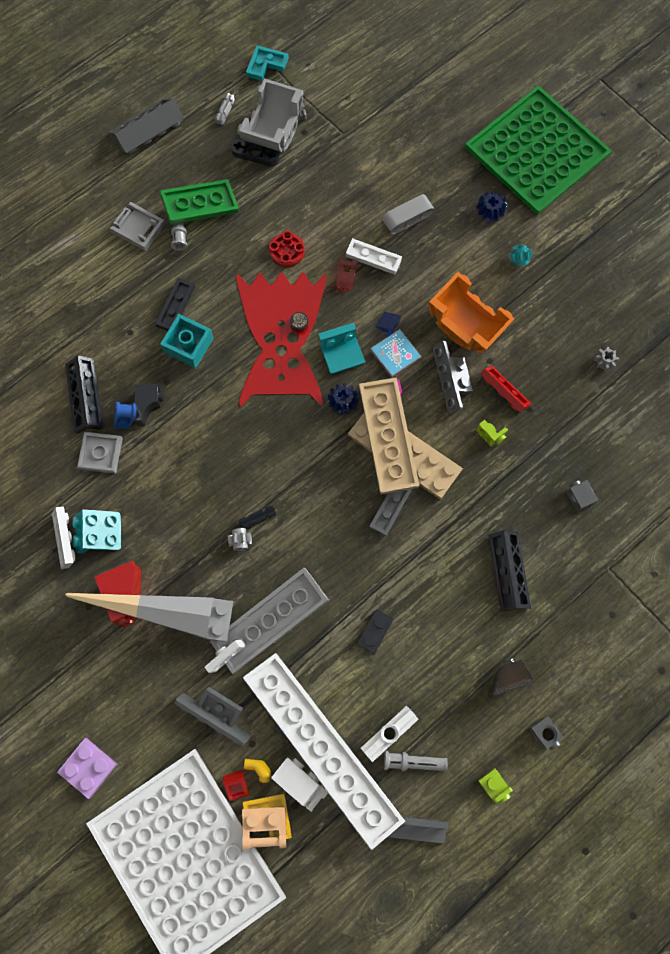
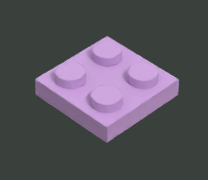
[57,738,117,799]

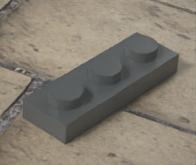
[369,489,412,537]

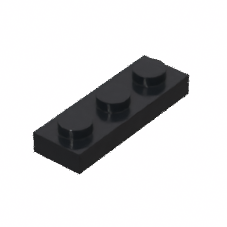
[155,278,195,331]

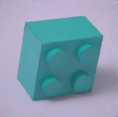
[160,314,214,368]

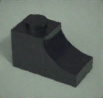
[134,384,164,426]

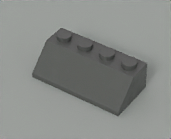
[108,98,184,154]

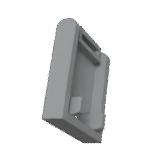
[110,202,166,251]

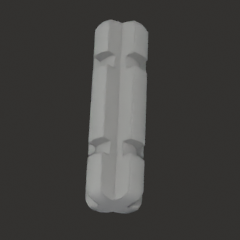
[215,93,235,125]

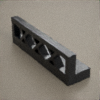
[65,356,103,433]
[489,530,531,612]

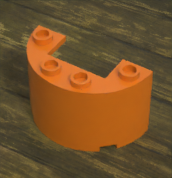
[429,272,515,353]

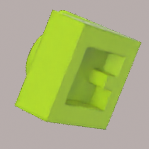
[476,420,508,447]
[478,768,513,804]

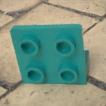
[319,323,365,375]

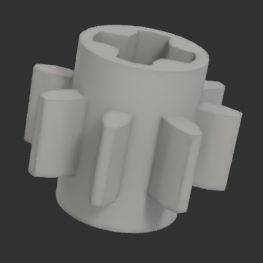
[594,347,619,372]
[228,528,252,551]

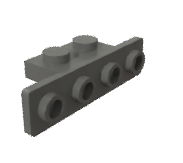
[433,341,473,415]
[174,687,251,746]

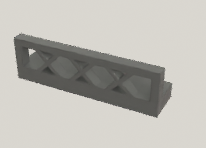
[388,816,449,844]

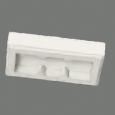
[205,640,245,673]

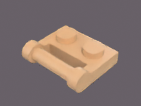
[242,807,286,850]

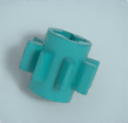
[509,245,533,266]

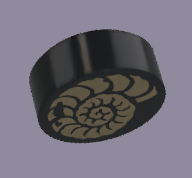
[290,312,308,331]

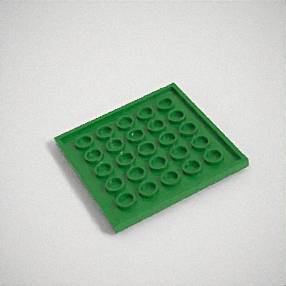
[465,85,612,216]

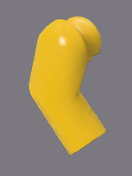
[244,759,271,783]

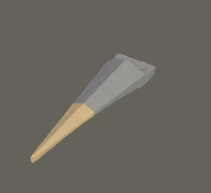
[65,593,233,642]

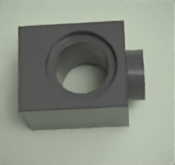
[566,480,598,513]
[528,716,563,750]

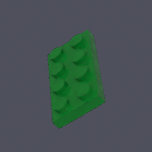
[160,179,239,225]

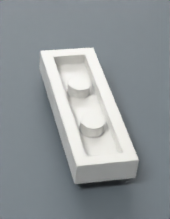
[346,238,402,275]
[52,507,75,569]

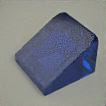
[375,312,401,335]

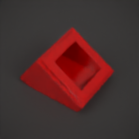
[223,770,249,802]

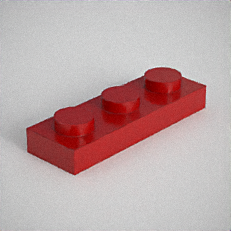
[481,366,532,413]

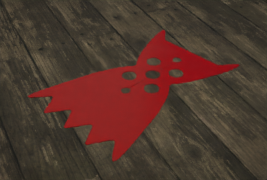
[236,272,327,407]

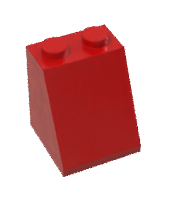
[95,561,142,628]

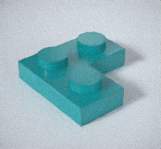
[246,46,289,81]

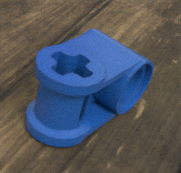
[114,402,136,429]

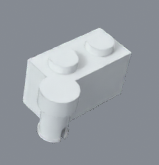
[271,758,328,812]

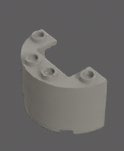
[237,78,303,152]

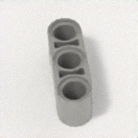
[382,194,435,234]

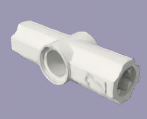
[361,706,418,762]

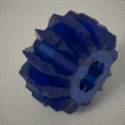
[476,190,507,222]
[327,383,359,415]

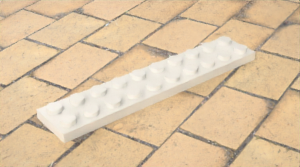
[243,653,405,850]

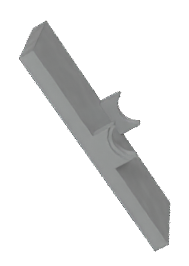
[210,568,329,674]

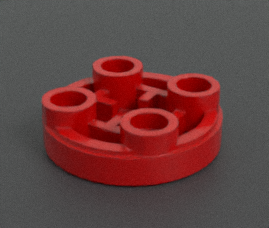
[269,230,305,267]

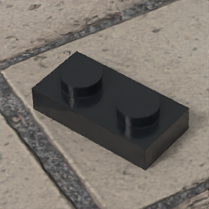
[357,609,394,655]

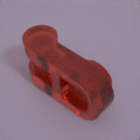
[336,258,358,291]

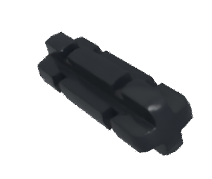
[239,506,276,529]

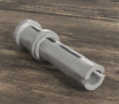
[171,222,187,251]
[384,751,448,772]

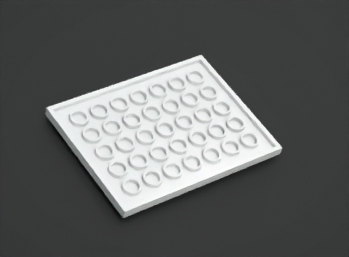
[86,749,286,954]

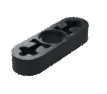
[231,139,279,167]

